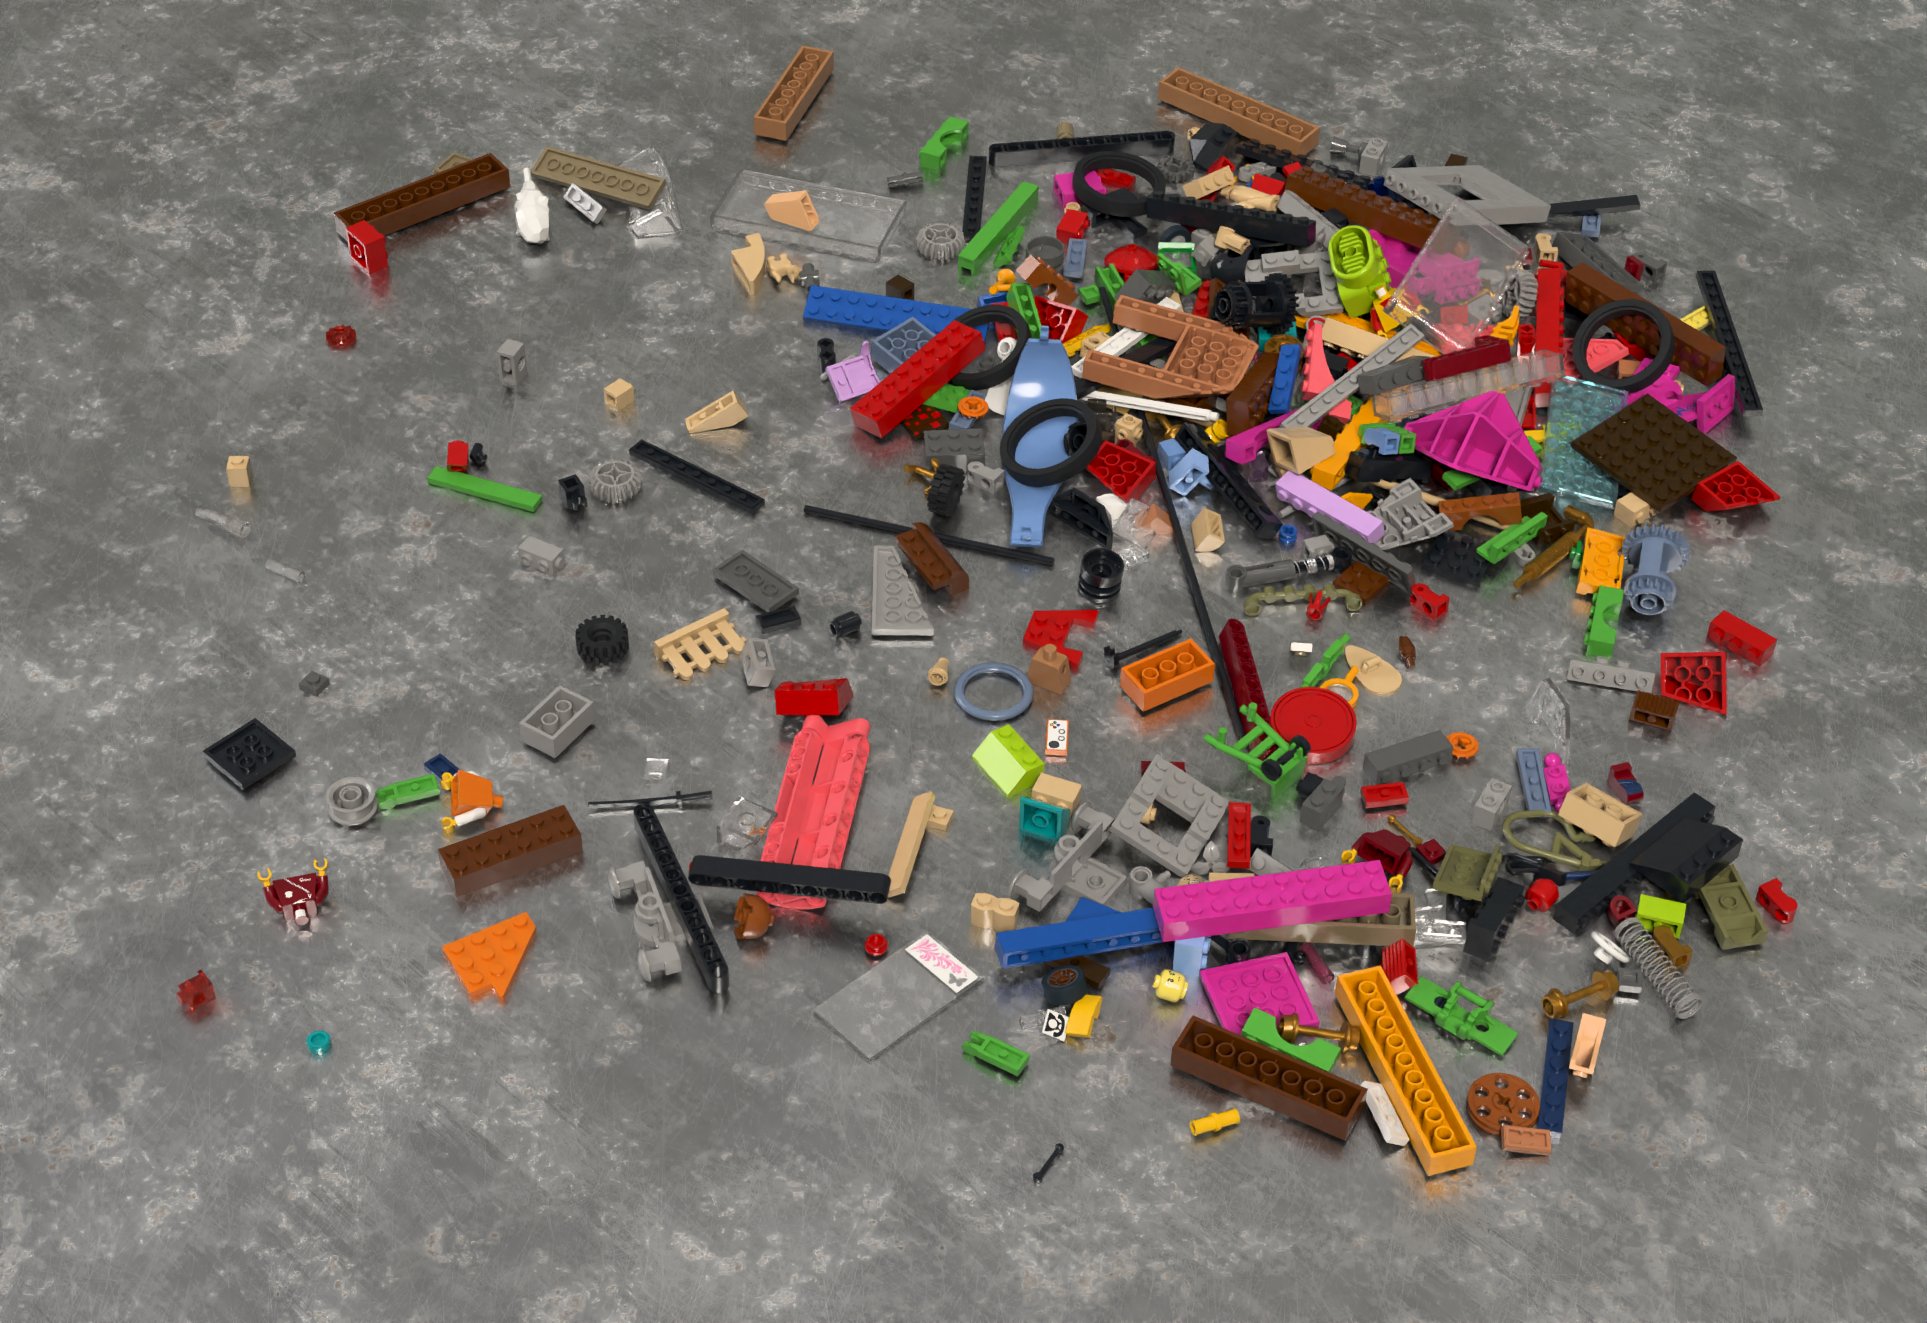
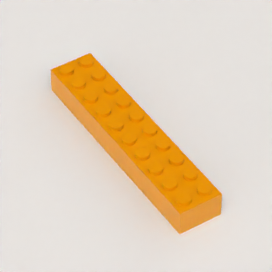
[1335,965,1477,1176]

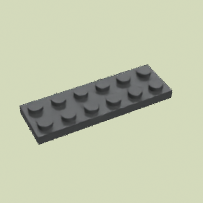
[1312,512,1416,596]

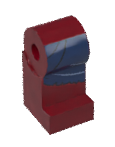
[1607,762,1644,804]

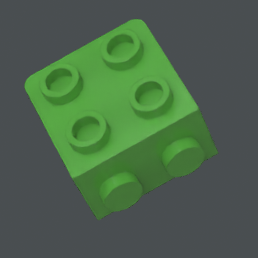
[1157,253,1202,297]

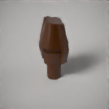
[1399,636,1416,670]

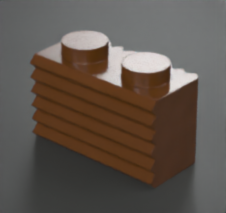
[1629,690,1679,731]

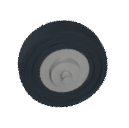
[1159,225,1191,256]

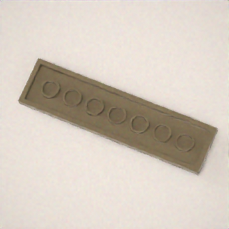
[530,146,667,210]

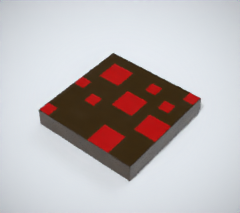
[900,404,949,440]

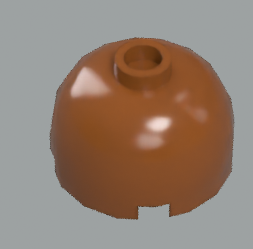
[734,893,774,940]

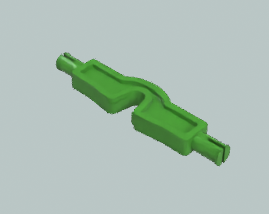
[1300,633,1351,688]

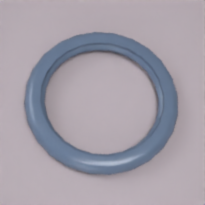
[954,662,1034,721]

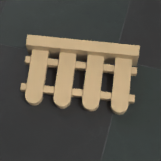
[653,608,746,680]

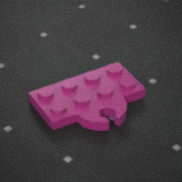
[1610,358,1682,415]

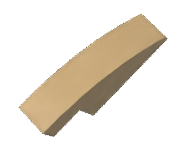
[731,233,765,296]

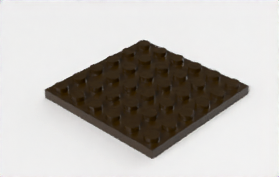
[1571,393,1737,513]

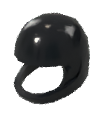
[1210,245,1260,285]

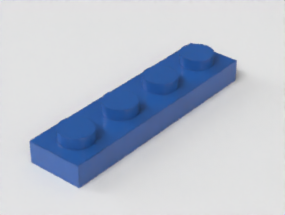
[1268,344,1302,414]

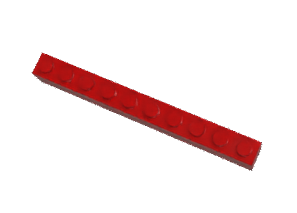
[1534,268,1565,407]

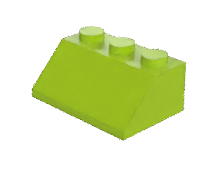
[972,724,1045,798]

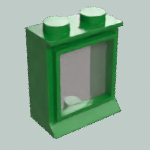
[1158,242,1197,275]

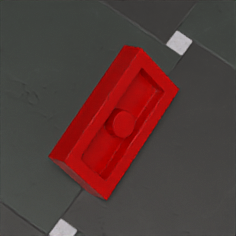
[1360,782,1409,808]

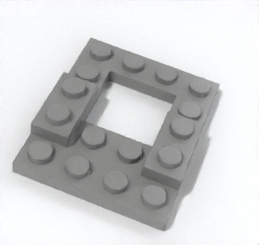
[1245,250,1343,317]
[1109,754,1230,878]

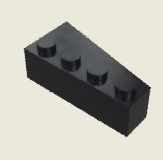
[1345,447,1434,483]
[1463,877,1526,962]

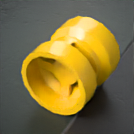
[1204,419,1230,445]

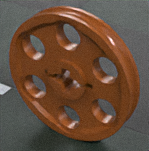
[1466,1073,1540,1136]

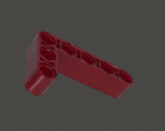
[1422,335,1512,381]

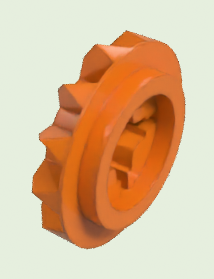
[958,396,989,420]
[1446,732,1479,760]

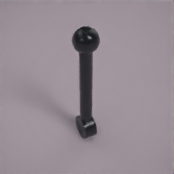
[1033,1143,1064,1183]

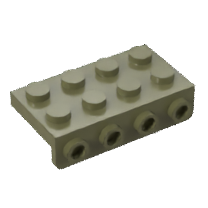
[1432,844,1503,902]

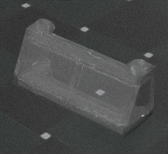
[617,146,683,239]

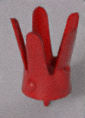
[1306,590,1331,620]

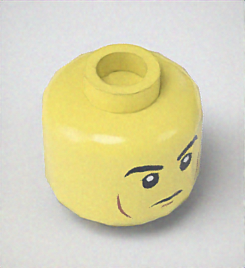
[1152,969,1188,1003]

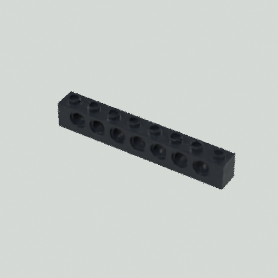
[1174,422,1283,540]

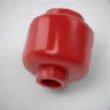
[1525,878,1559,912]

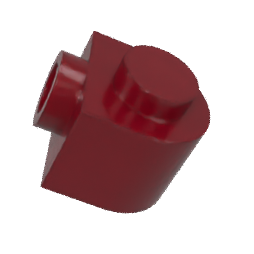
[1607,896,1638,928]

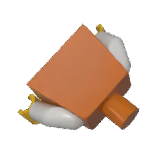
[440,770,503,834]

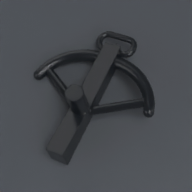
[1502,853,1567,886]

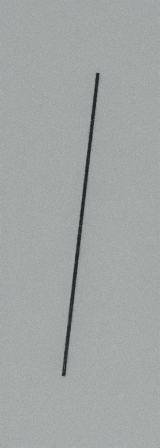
[1099,287,1246,740]

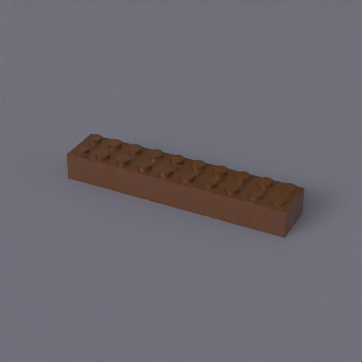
[334,153,510,242]
[1284,166,1462,256]
[1565,262,1726,387]

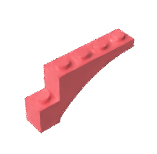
[1300,323,1352,424]

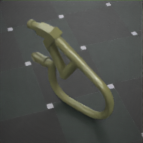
[1502,809,1610,871]

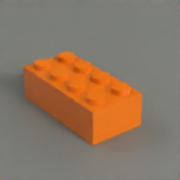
[1120,638,1215,712]

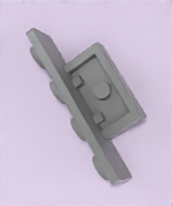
[1567,656,1655,693]

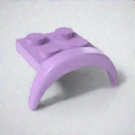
[825,341,880,403]

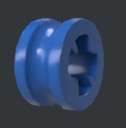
[1278,524,1297,544]

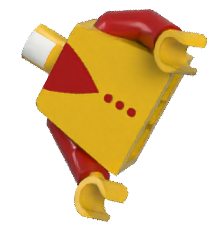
[1371,284,1429,339]

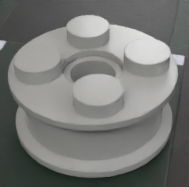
[326,777,378,827]

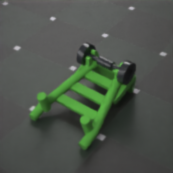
[1204,702,1311,800]

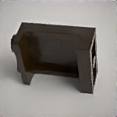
[1520,492,1575,546]

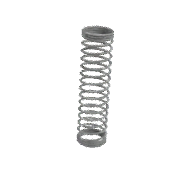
[1614,917,1702,1019]

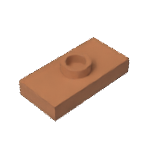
[1501,1125,1552,1156]

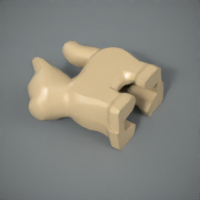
[766,253,801,284]

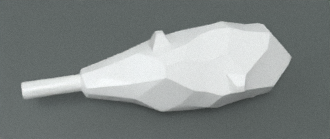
[514,168,550,244]

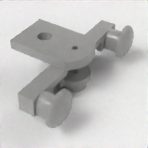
[1008,802,1127,912]
[607,861,714,982]

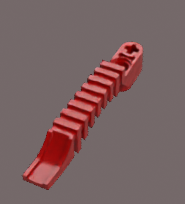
[1515,324,1536,430]

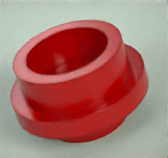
[865,934,888,956]

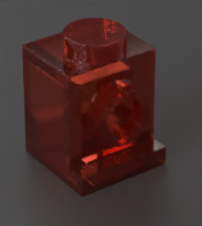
[175,970,216,1012]

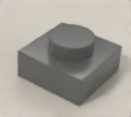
[299,671,330,697]
[1617,967,1643,994]

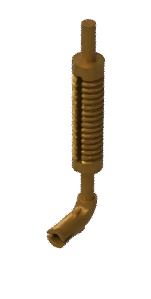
[1513,505,1594,588]

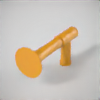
[989,269,1015,294]

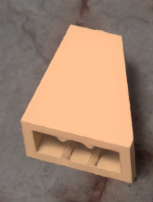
[764,190,820,231]

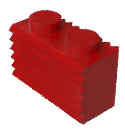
[1056,209,1090,244]
[1380,939,1419,995]

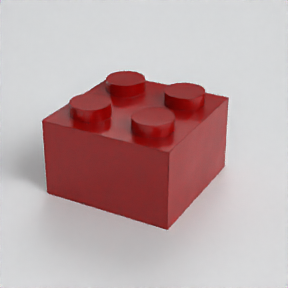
[346,220,388,275]

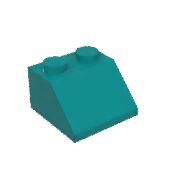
[1019,797,1070,842]

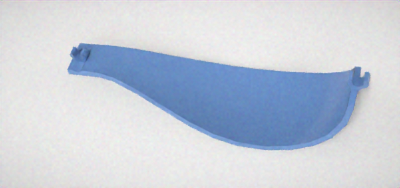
[1002,326,1078,548]

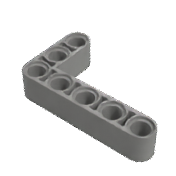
[1276,190,1340,248]

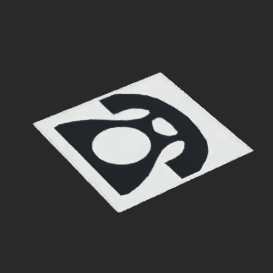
[1042,1009,1069,1042]

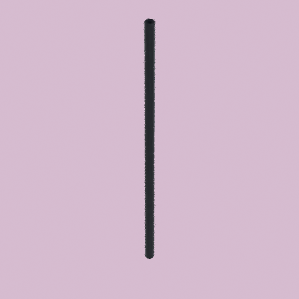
[804,505,1055,566]

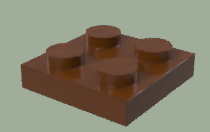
[1332,561,1389,605]

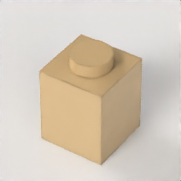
[603,378,635,412]
[226,455,253,487]

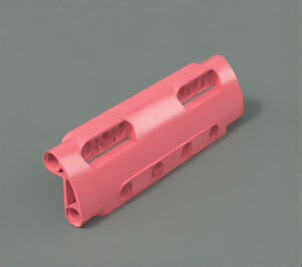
[756,715,871,910]

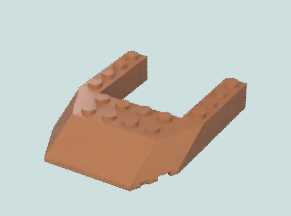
[1082,295,1259,399]

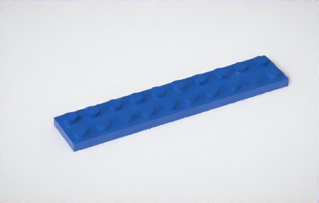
[803,285,990,345]

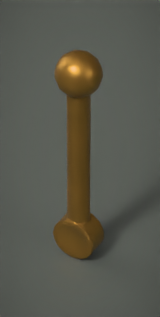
[1388,814,1423,846]

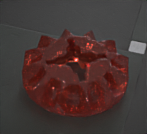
[326,324,356,346]

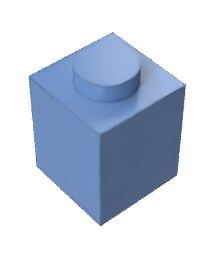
[1158,438,1186,471]

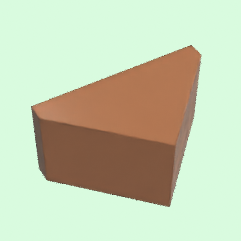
[1133,504,1174,536]

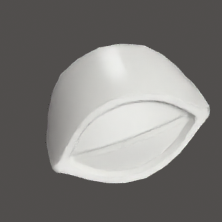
[1096,494,1128,520]

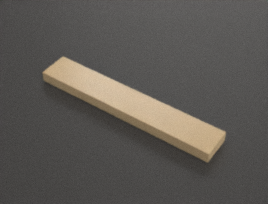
[888,791,936,898]

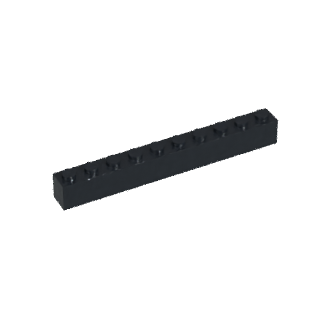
[1147,191,1316,247]
[1553,792,1716,934]

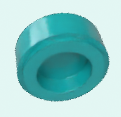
[306,1030,331,1054]

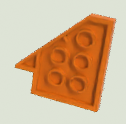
[442,912,537,1003]

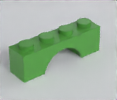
[919,116,969,171]
[1583,585,1624,659]
[1241,1007,1341,1073]

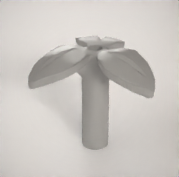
[1190,841,1229,875]

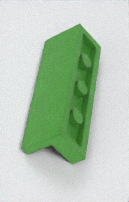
[1476,512,1548,564]

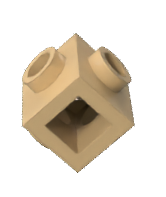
[1114,413,1143,445]

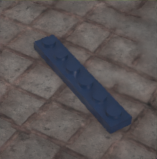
[1537,1018,1574,1139]

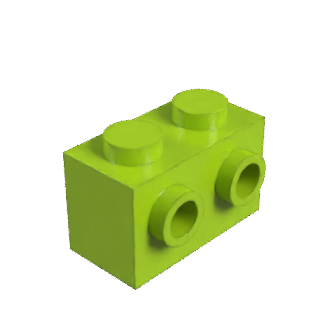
[1634,894,1686,939]

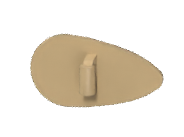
[1345,645,1402,695]

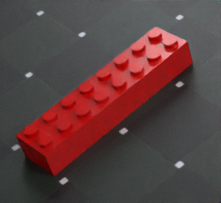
[850,320,986,439]

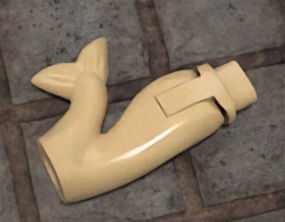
[1220,185,1280,212]

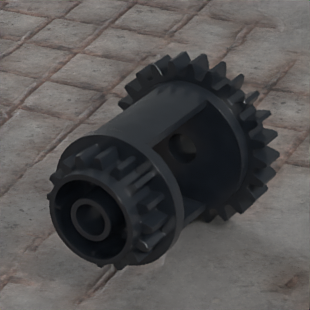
[1214,273,1299,335]

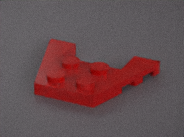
[1023,610,1099,670]

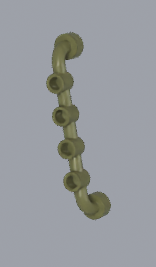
[1243,583,1362,616]

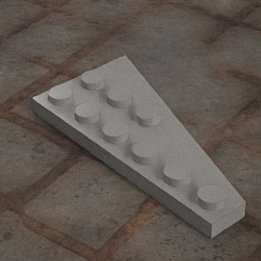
[872,546,934,636]

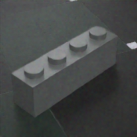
[1357,355,1430,395]
[1363,730,1453,785]

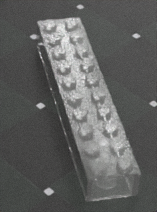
[1371,349,1565,423]

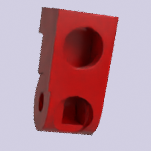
[1410,583,1450,620]
[1755,878,1798,923]

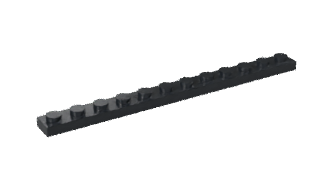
[1696,271,1763,417]

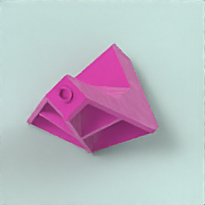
[1404,390,1543,491]

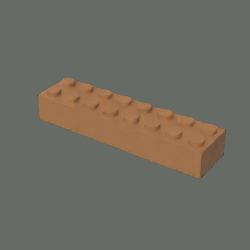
[753,45,834,141]

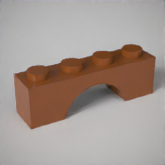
[1016,254,1079,306]
[1438,492,1522,531]

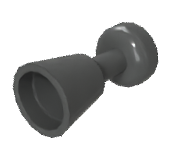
[1330,136,1368,159]

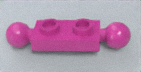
[1543,753,1571,813]

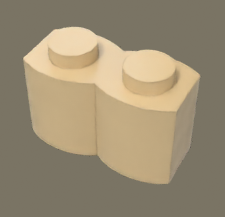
[971,893,1019,932]

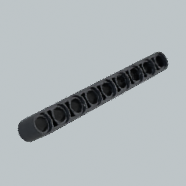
[688,855,891,904]

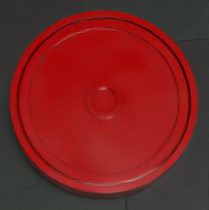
[1270,687,1357,764]

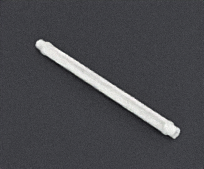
[1080,391,1219,422]

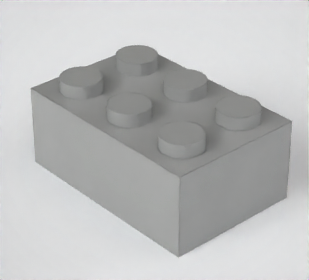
[519,685,595,758]

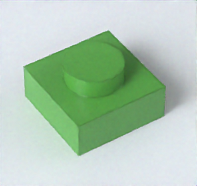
[1078,285,1102,305]

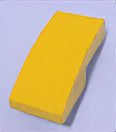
[1065,995,1103,1038]

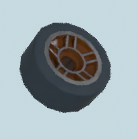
[1041,965,1088,1006]

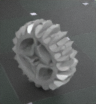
[916,222,965,261]
[1499,269,1539,319]
[588,459,642,503]

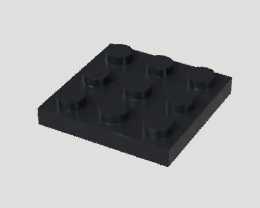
[1421,529,1492,587]
[202,718,296,790]

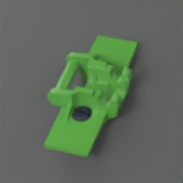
[1404,976,1519,1056]

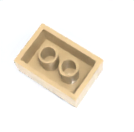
[1558,783,1643,847]

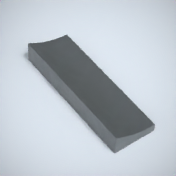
[1552,232,1644,292]

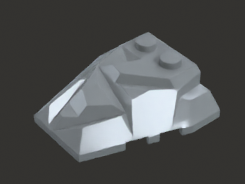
[1368,478,1454,550]

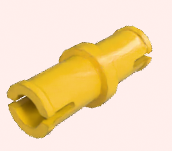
[1189,1108,1240,1136]

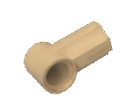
[1214,226,1251,254]

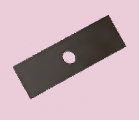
[1043,955,1111,989]

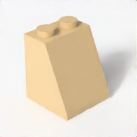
[1266,427,1335,474]

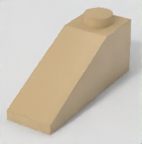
[685,390,749,433]

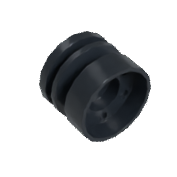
[1078,548,1124,603]

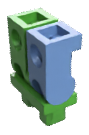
[1358,422,1416,455]

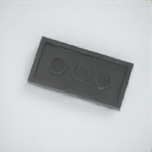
[713,550,799,612]

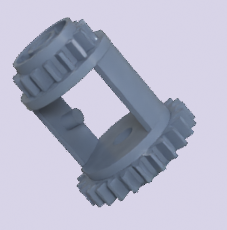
[1622,524,1690,615]

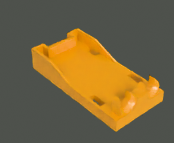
[1576,527,1625,595]

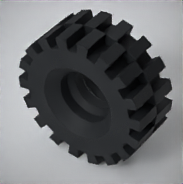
[927,464,965,517]
[575,615,629,666]

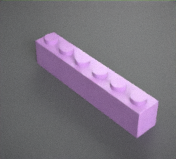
[1275,471,1384,543]

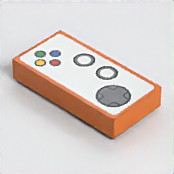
[1045,719,1069,756]

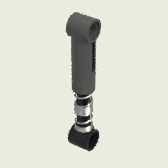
[1225,546,1352,593]

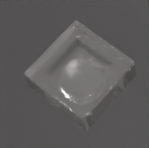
[644,758,669,781]

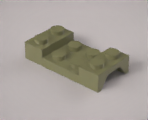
[1694,864,1768,950]

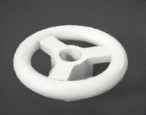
[1591,931,1629,964]

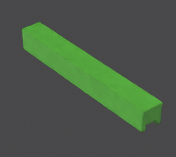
[958,181,1039,275]
[1094,263,1163,364]

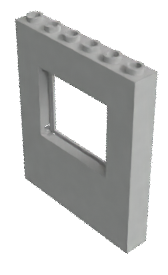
[1384,165,1551,227]

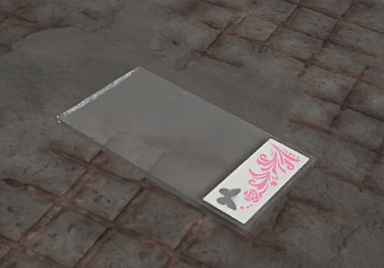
[813,931,984,1062]

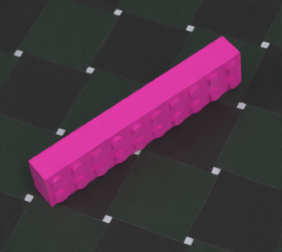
[1153,860,1392,942]

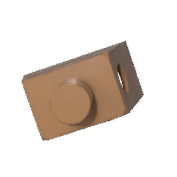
[1027,644,1071,695]

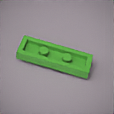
[993,225,1025,269]

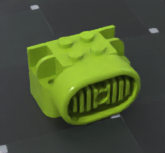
[1328,225,1392,318]

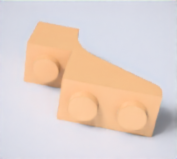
[1569,1013,1606,1078]

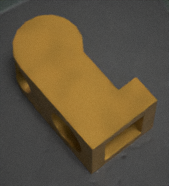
[1650,925,1693,971]

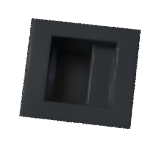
[1250,815,1273,857]

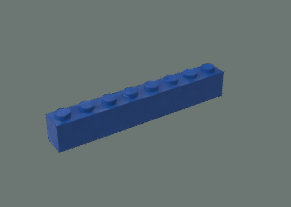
[994,908,1168,969]

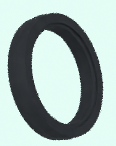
[1072,151,1166,217]
[1573,299,1675,395]
[948,305,1032,391]
[1000,398,1102,487]

